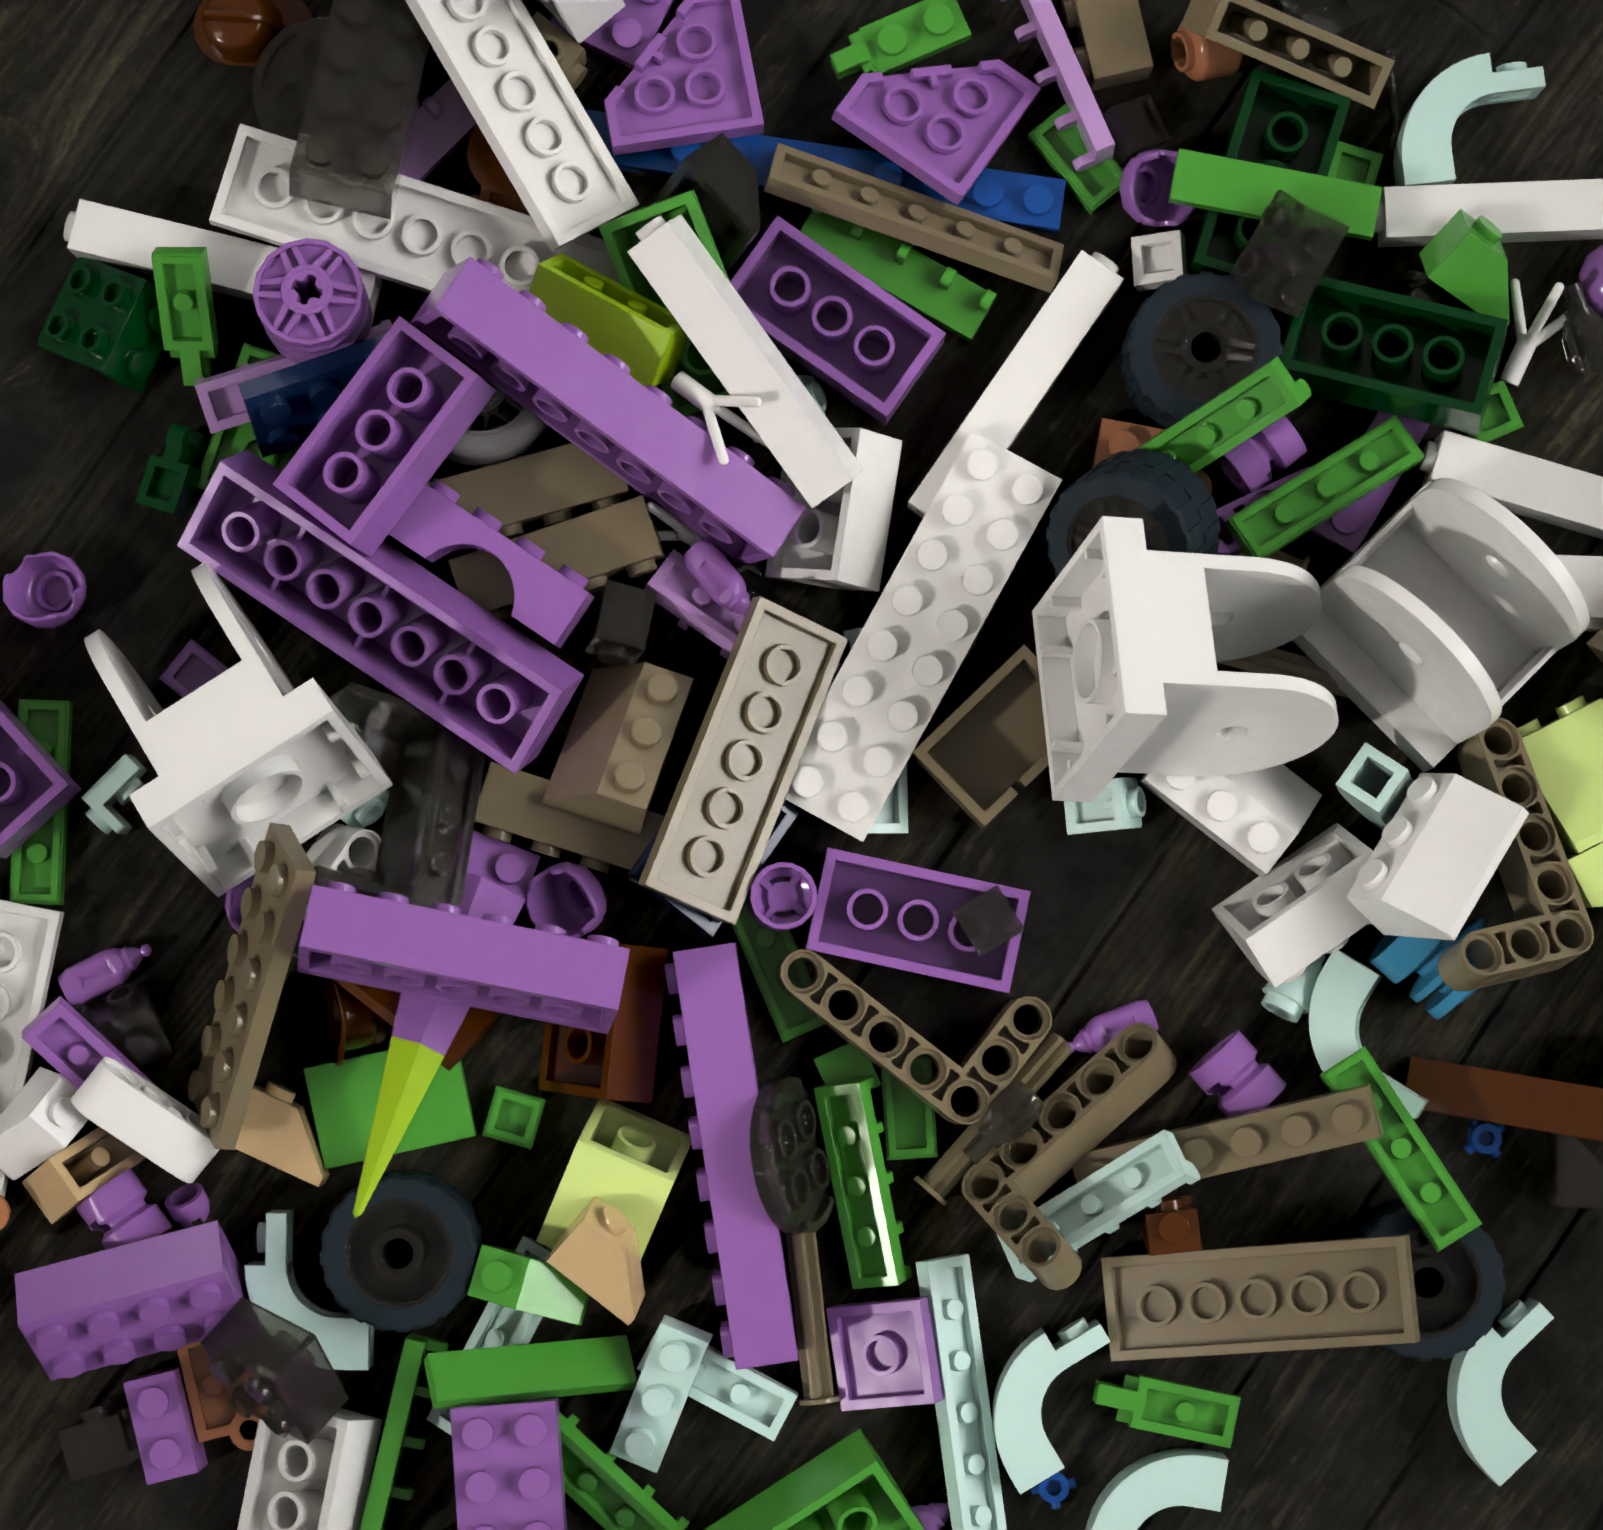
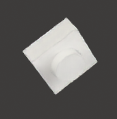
[1131,230,1188,291]

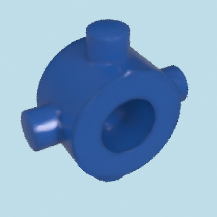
[1464,1119,1505,1159]
[1031,1471,1076,1509]

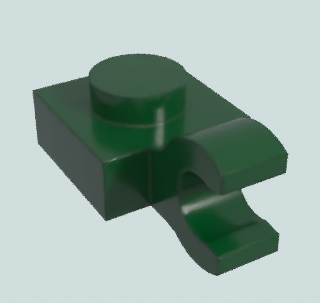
[135,423,207,518]

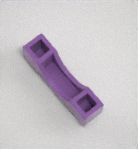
[389,478,595,649]

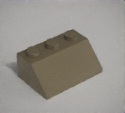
[542,662,694,836]

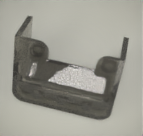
[307,682,486,908]

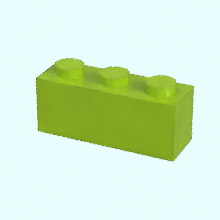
[529,253,688,387]

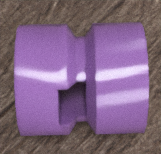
[1216,416,1307,495]
[746,862,817,932]
[1188,1030,1287,1117]
[75,1168,173,1250]

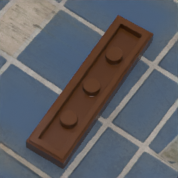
[1406,1056,1603,1142]

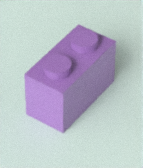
[123,1364,208,1485]

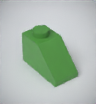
[1419,209,1510,326]
[467,1244,590,1326]

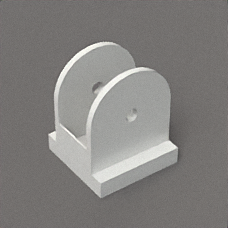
[1292,478,1590,773]
[1032,516,1339,802]
[84,562,393,897]

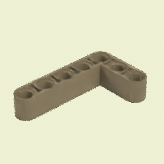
[1438,717,1594,992]
[776,949,1052,1125]
[961,1022,1177,1290]

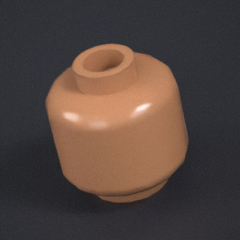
[1170,23,1245,82]

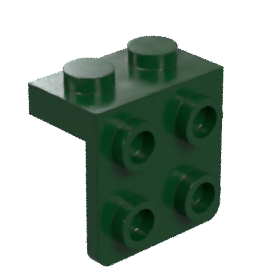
[38,257,164,394]

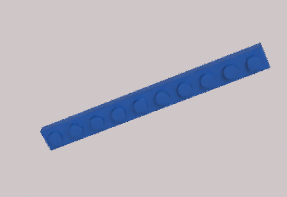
[585,109,1066,233]

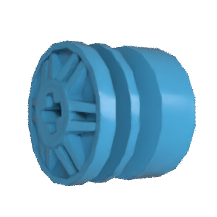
[1368,916,1488,1020]

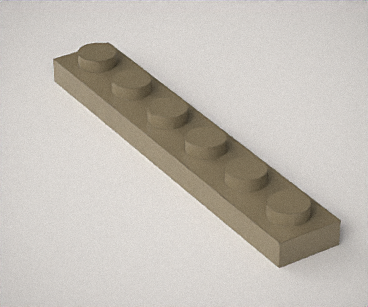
[763,143,1064,293]
[1072,1083,1384,1183]

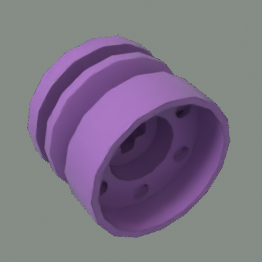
[253,238,373,364]

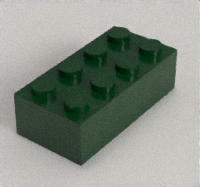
[1187,68,1352,304]
[1280,272,1508,436]

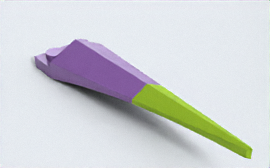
[353,819,541,1218]

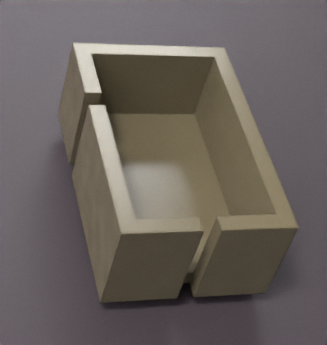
[911,644,1049,829]

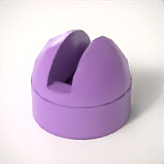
[165,1183,210,1228]

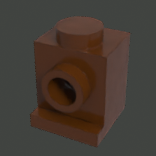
[1140,1194,1202,1256]

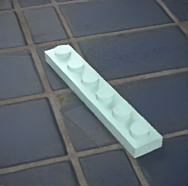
[916,1254,1007,1530]

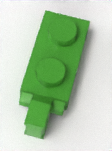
[830,0,972,80]
[151,247,219,386]
[1092,1374,1241,1448]

